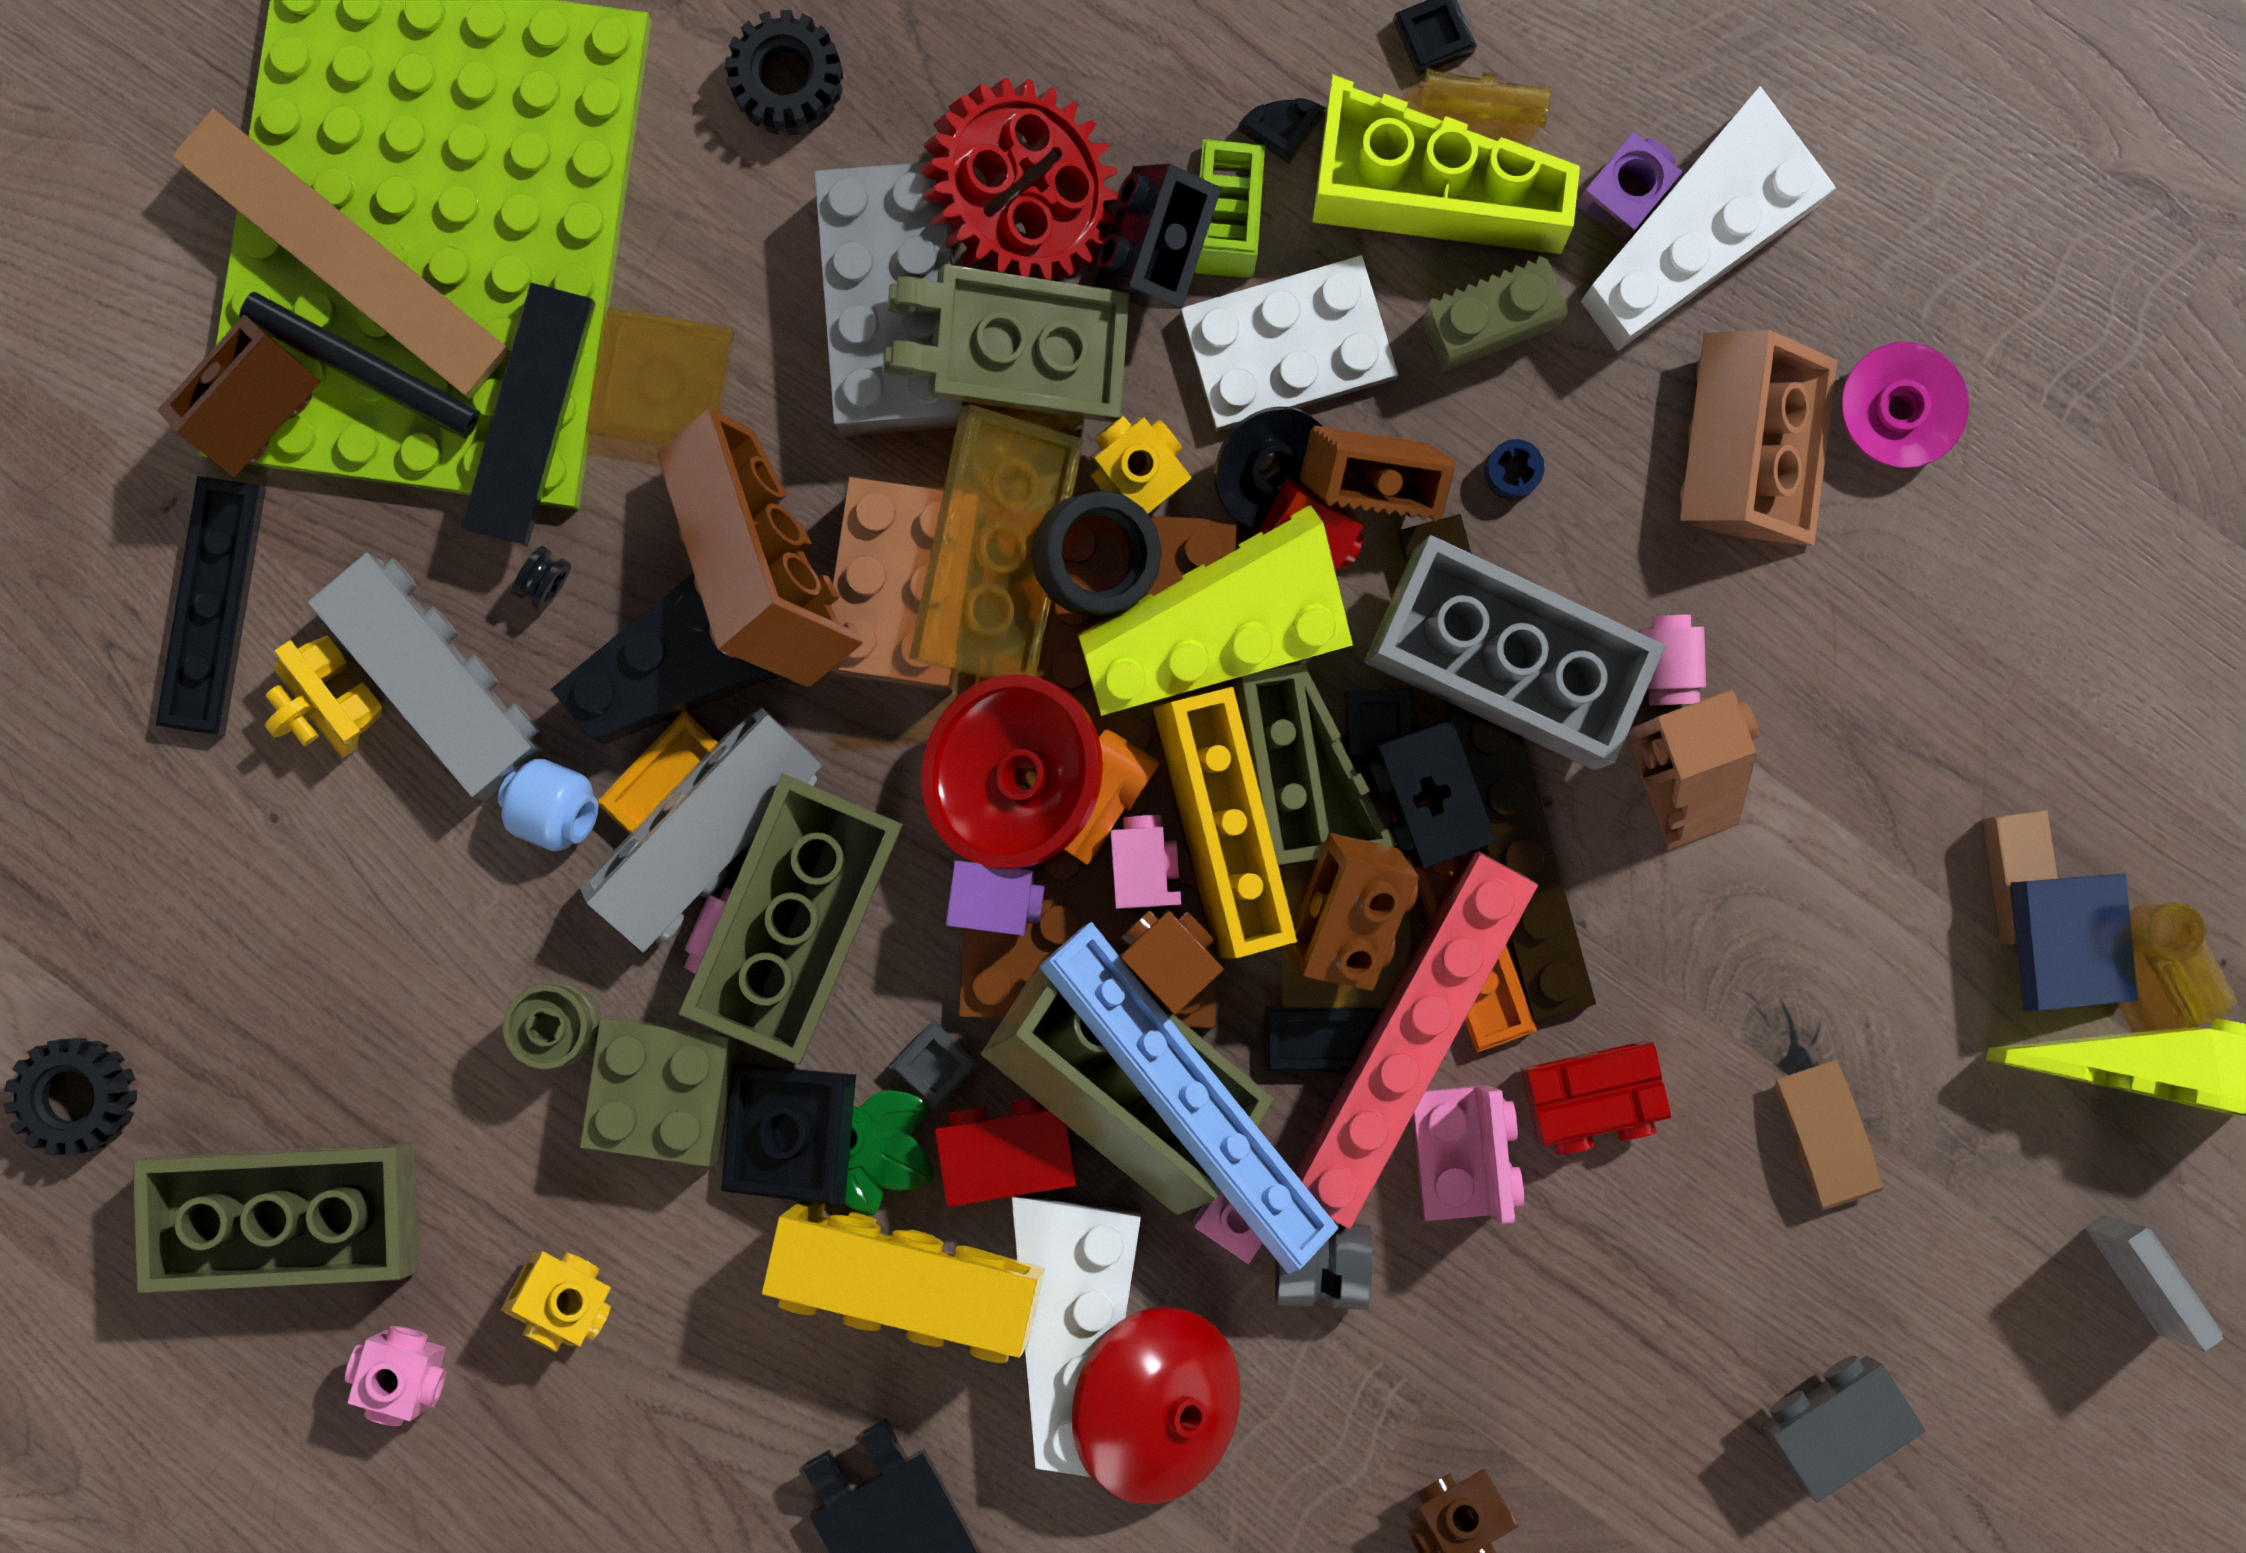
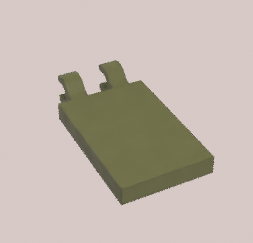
[882,264,1129,423]

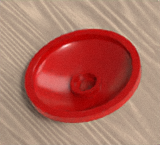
[921,674,1103,869]
[1072,1307,1241,1505]

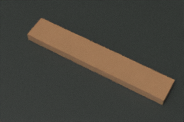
[172,108,510,400]

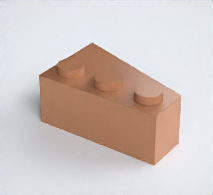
[1626,690,1759,850]

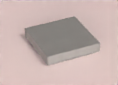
[2085,1216,2224,1352]

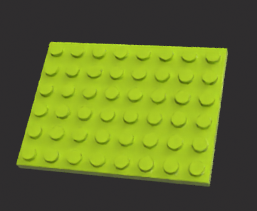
[199,0,652,510]

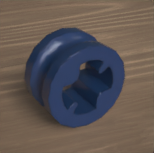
[1484,439,1545,500]

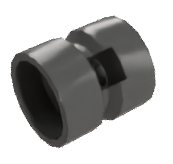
[1275,1224,1372,1310]

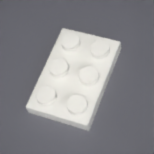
[1180,255,1398,432]

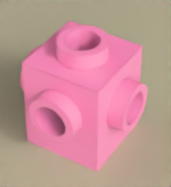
[345,1326,446,1426]

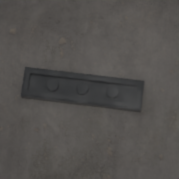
[462,282,596,547]
[155,476,266,736]

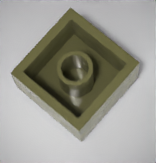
[580,1016,738,1167]

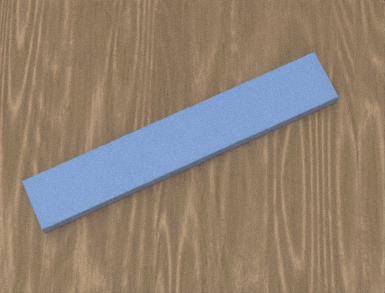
[1039,922,1338,1274]

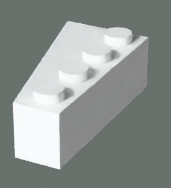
[1580,86,1836,352]
[1012,1193,1141,1477]

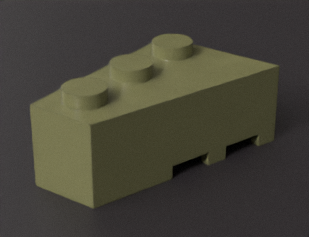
[1227,664,1398,867]

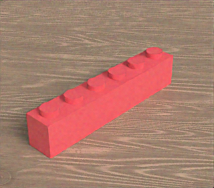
[1294,850,1538,1229]

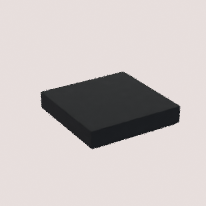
[721,1063,856,1205]

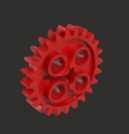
[920,78,1118,282]

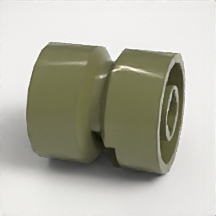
[502,983,602,1070]

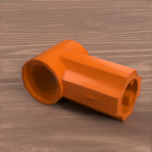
[1063,728,1161,865]

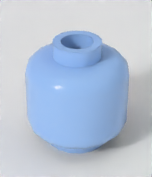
[498,759,599,851]

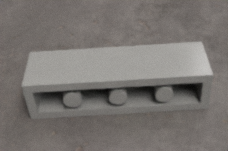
[308,552,544,801]
[579,702,822,953]

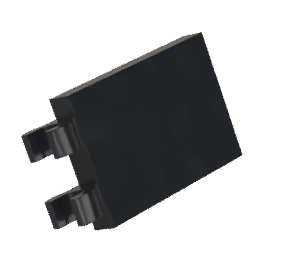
[803,1418,981,1553]

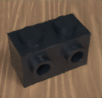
[1094,164,1222,309]

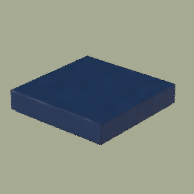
[2011,873,2138,1011]

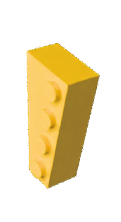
[762,1201,1045,1363]

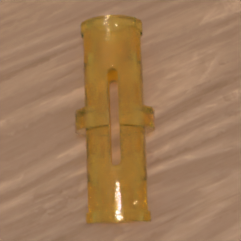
[1420,68,1551,128]

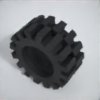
[725,10,843,136]
[4,1038,137,1156]

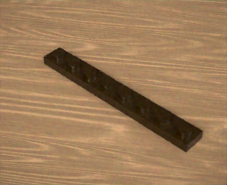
[1397,514,1596,1021]

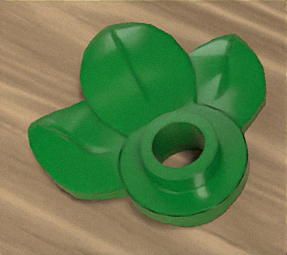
[845,1090,934,1215]

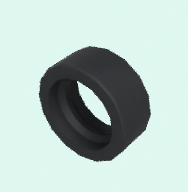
[1031,490,1162,616]

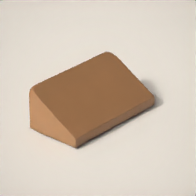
[1982,810,2058,944]

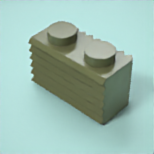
[1421,256,1568,373]

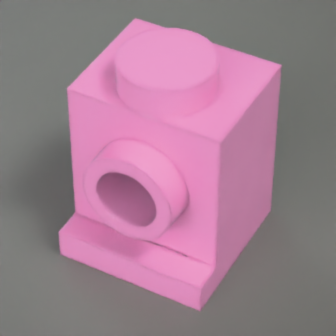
[1111,815,1181,910]

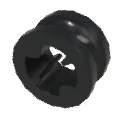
[512,546,571,611]

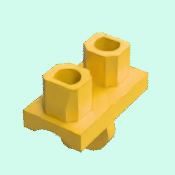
[265,635,382,759]

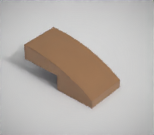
[1774,1060,1883,1211]

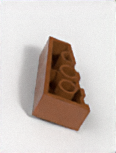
[656,408,863,687]

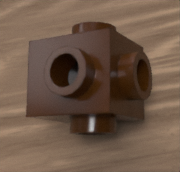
[1407,1468,1519,1553]

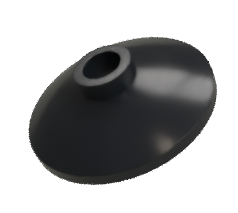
[1214,406,1323,529]

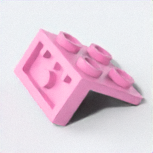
[1412,1085,1524,1224]

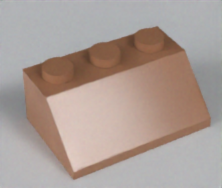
[1680,329,1838,545]

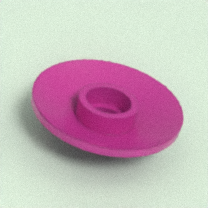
[1841,342,1969,468]

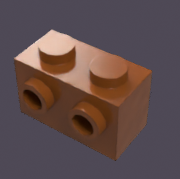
[1285,833,1419,991]
[1120,911,1224,1015]

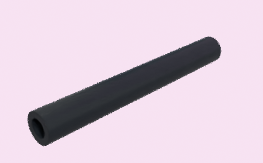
[239,292,480,439]

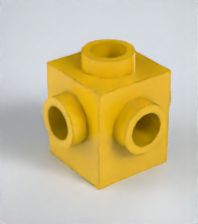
[1089,415,1192,514]
[500,1251,611,1352]

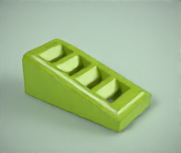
[1194,139,1265,278]

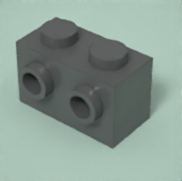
[1759,1355,1926,1503]

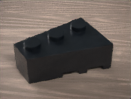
[550,572,781,744]

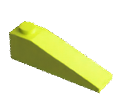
[1986,1018,2246,1117]

